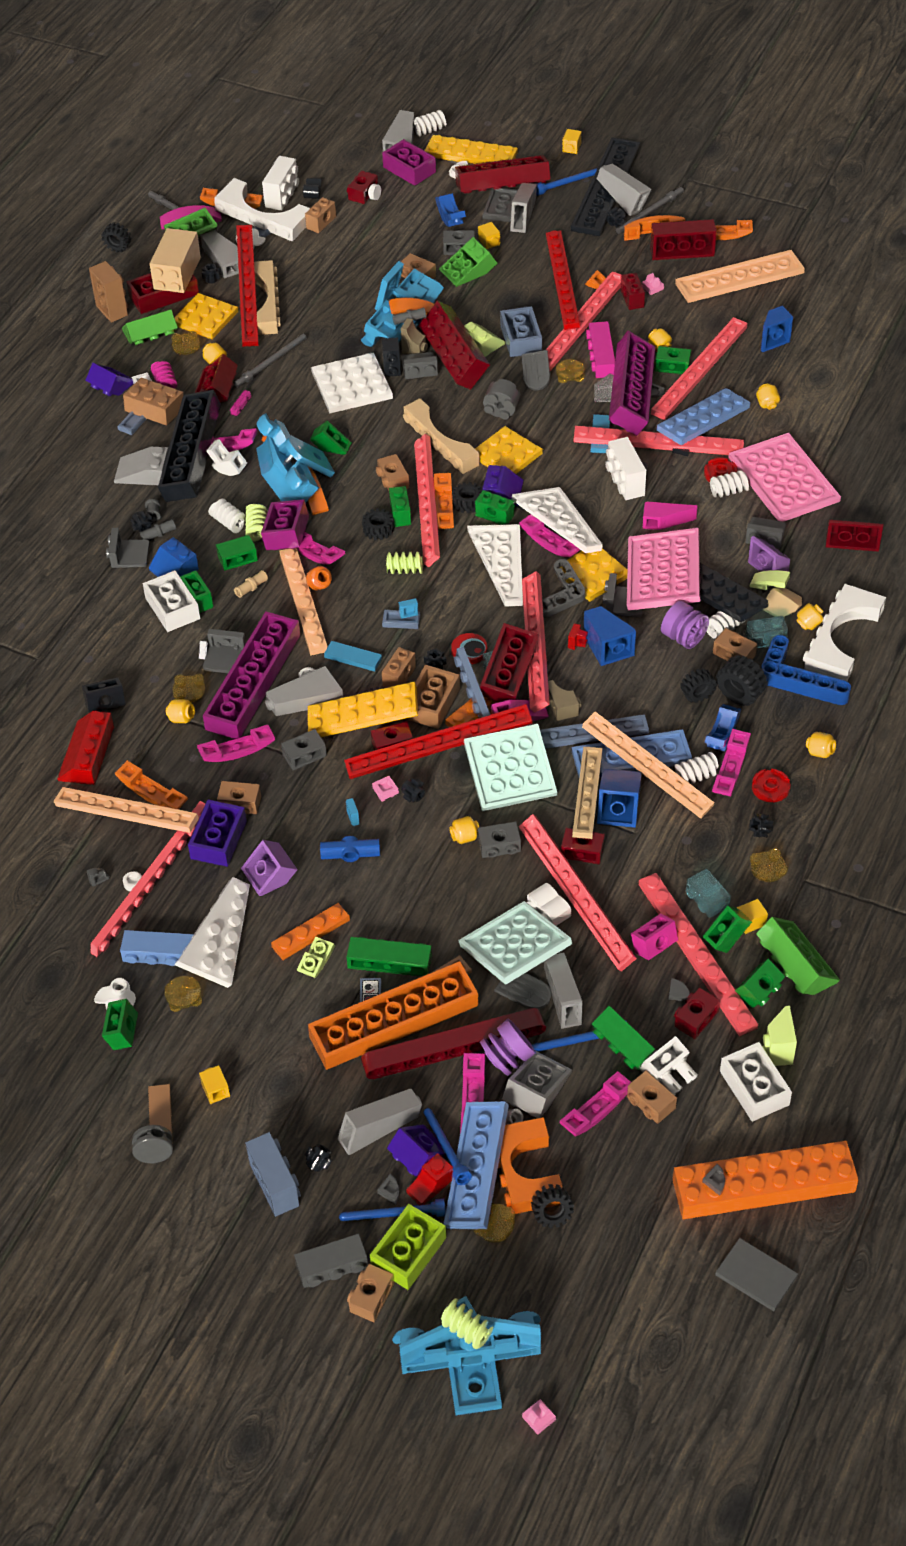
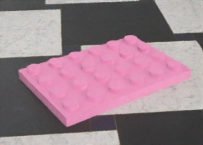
[729,433,841,522]
[627,528,700,610]

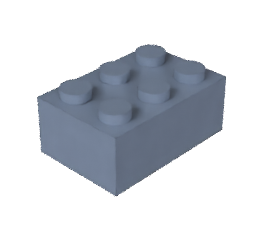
[500,306,542,357]
[245,1132,301,1217]

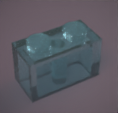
[746,616,788,648]
[686,869,731,918]

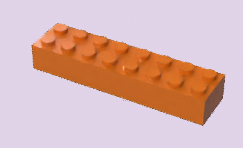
[308,961,478,1070]
[673,1141,858,1220]

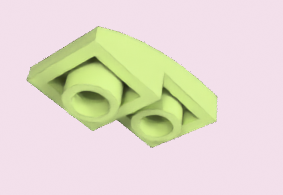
[750,570,790,590]
[297,937,335,978]

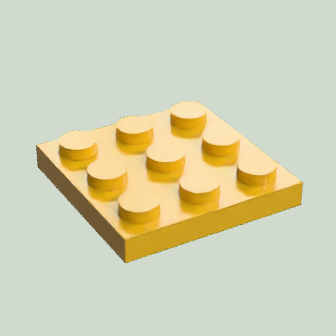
[174,293,238,340]
[475,426,543,474]
[560,549,628,602]

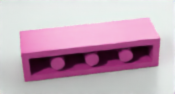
[586,322,615,378]

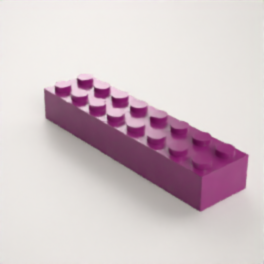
[609,331,655,436]
[203,611,300,739]

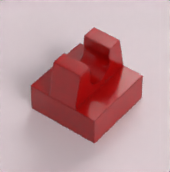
[568,623,588,650]

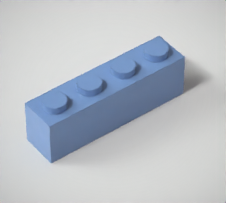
[120,930,194,966]

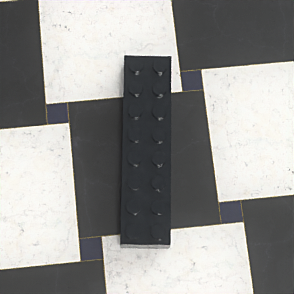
[158,390,221,502]

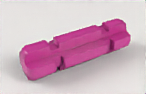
[230,390,251,416]

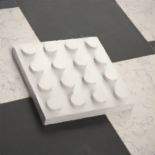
[311,353,393,413]

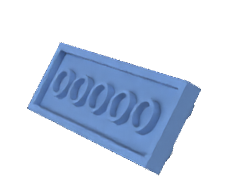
[657,388,750,445]
[572,729,692,778]
[444,1101,509,1229]

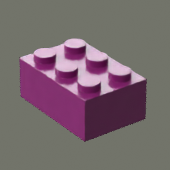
[382,139,436,186]
[261,499,309,550]

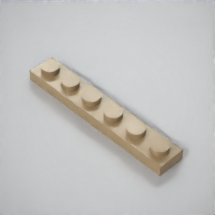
[572,746,602,839]

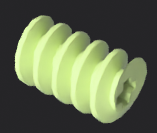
[245,504,268,542]
[387,552,423,574]
[441,1298,494,1349]

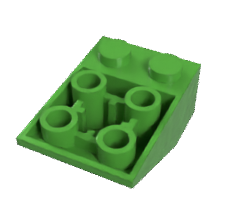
[439,237,498,287]

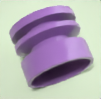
[661,601,709,649]
[480,1019,536,1076]

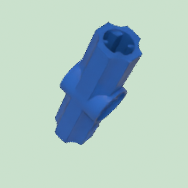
[320,836,380,862]

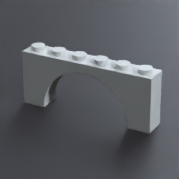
[214,178,310,242]
[803,584,886,681]

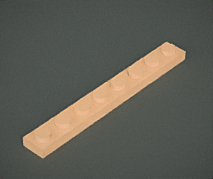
[279,548,327,656]
[582,712,714,819]
[54,787,199,833]

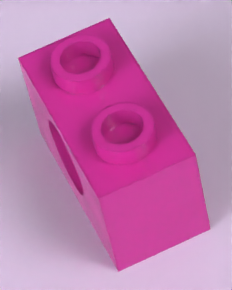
[631,913,678,960]

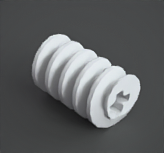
[413,110,446,137]
[710,470,749,497]
[208,499,246,533]
[707,611,745,638]
[675,752,718,784]

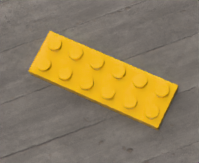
[424,135,518,164]
[308,682,418,737]

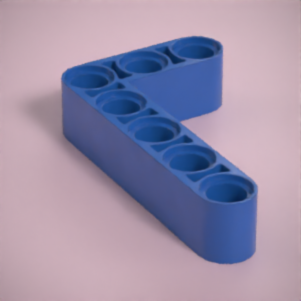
[761,635,851,705]

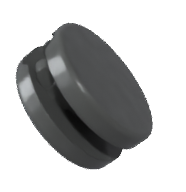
[132,1125,173,1163]

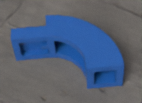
[435,193,466,227]
[705,704,741,751]

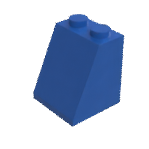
[584,606,636,666]
[597,768,642,828]

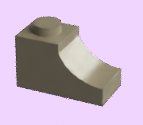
[401,318,428,355]
[548,680,581,721]

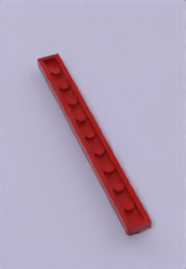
[236,225,258,347]
[546,230,580,330]
[344,704,532,779]

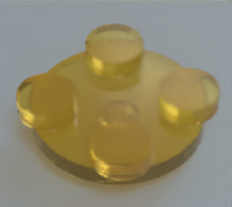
[171,331,200,355]
[556,359,584,383]
[173,674,205,702]
[750,849,788,882]
[165,976,202,1012]
[473,1203,515,1242]

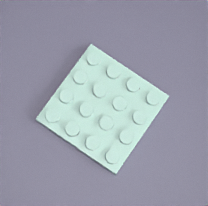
[464,724,557,811]
[459,901,572,985]

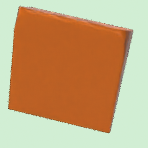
[585,270,606,289]

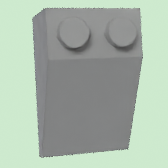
[114,447,168,485]
[502,1051,572,1118]

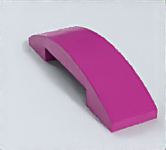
[160,205,222,229]
[211,428,257,452]
[520,514,580,557]
[297,532,345,564]
[197,725,275,762]
[712,729,751,797]
[460,1053,485,1133]
[560,1071,632,1136]

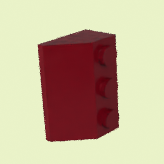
[195,354,238,403]
[825,520,883,552]

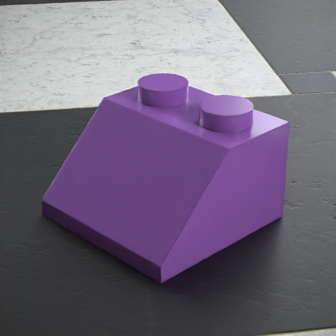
[748,536,790,572]
[241,840,297,896]

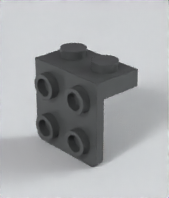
[401,352,438,379]
[745,517,786,549]
[106,528,149,568]
[603,573,643,617]
[203,629,246,673]

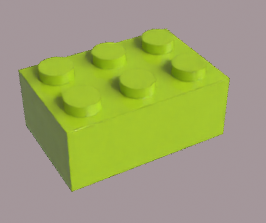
[370,1204,446,1290]

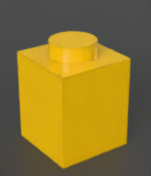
[563,129,581,154]
[478,222,500,249]
[737,899,768,934]
[199,1065,230,1104]

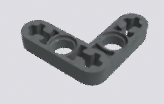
[542,559,586,618]

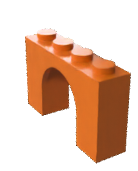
[498,1117,562,1215]

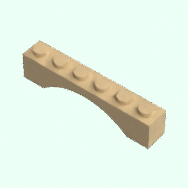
[254,260,281,335]
[403,399,479,474]

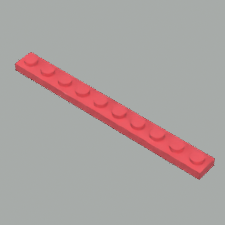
[546,271,621,371]
[651,317,748,420]
[574,426,744,455]
[414,434,440,567]
[522,571,550,713]
[91,801,205,957]
[518,814,637,972]
[638,873,758,1037]

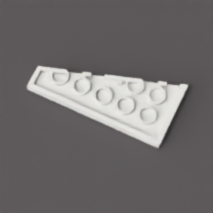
[512,487,603,553]
[467,524,523,606]
[174,877,250,988]

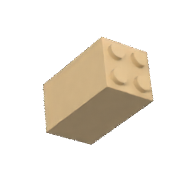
[150,228,201,293]

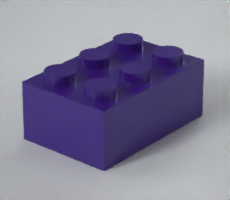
[188,800,247,867]

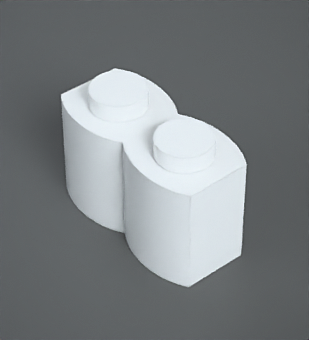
[527,883,571,926]

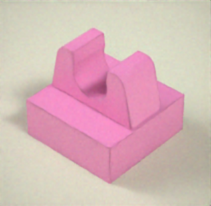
[642,273,664,295]
[372,776,399,802]
[522,1399,556,1435]

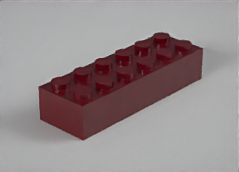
[455,155,550,193]
[419,301,490,390]

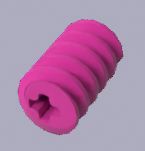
[151,361,177,389]

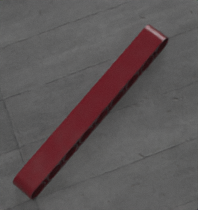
[361,1008,546,1079]

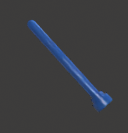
[536,168,597,196]
[532,1020,627,1052]
[424,1108,472,1185]
[339,1198,446,1221]

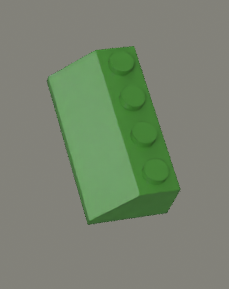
[756,917,840,995]

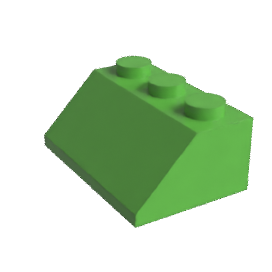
[164,207,217,237]
[122,310,178,345]

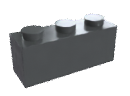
[294,1234,368,1288]

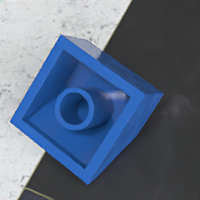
[761,306,793,352]
[149,537,199,577]

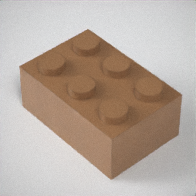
[89,261,128,323]
[123,378,183,426]
[405,665,460,729]

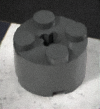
[483,379,520,420]

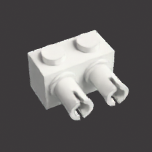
[640,1036,698,1095]

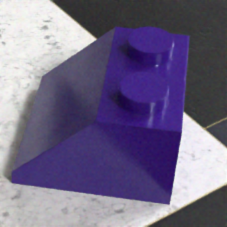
[85,363,134,396]
[482,465,524,506]
[387,1125,447,1176]

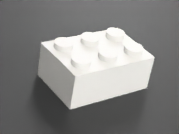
[262,156,299,211]
[606,437,646,500]
[143,571,200,632]
[720,1042,792,1122]

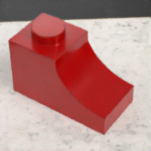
[406,1153,453,1205]

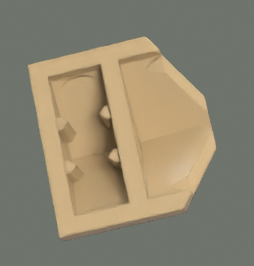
[764,587,802,620]

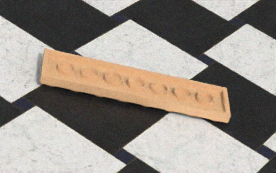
[675,250,805,303]

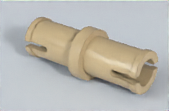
[234,570,268,598]

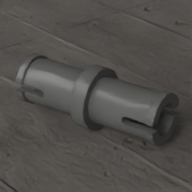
[392,307,426,325]
[140,519,176,540]

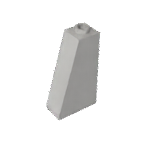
[382,110,414,152]
[596,164,651,216]
[510,183,537,233]
[200,230,239,278]
[265,666,343,716]
[544,952,582,1029]
[338,1088,422,1155]

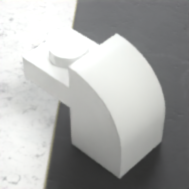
[207,439,247,476]

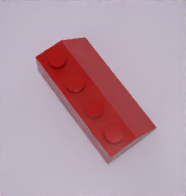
[57,711,114,785]

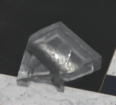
[594,374,614,402]

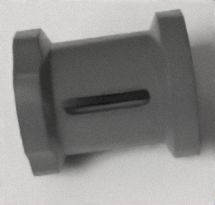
[145,499,160,522]

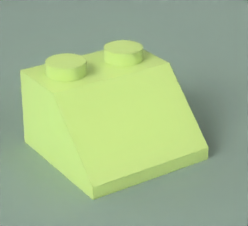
[464,322,505,357]
[762,1006,797,1066]

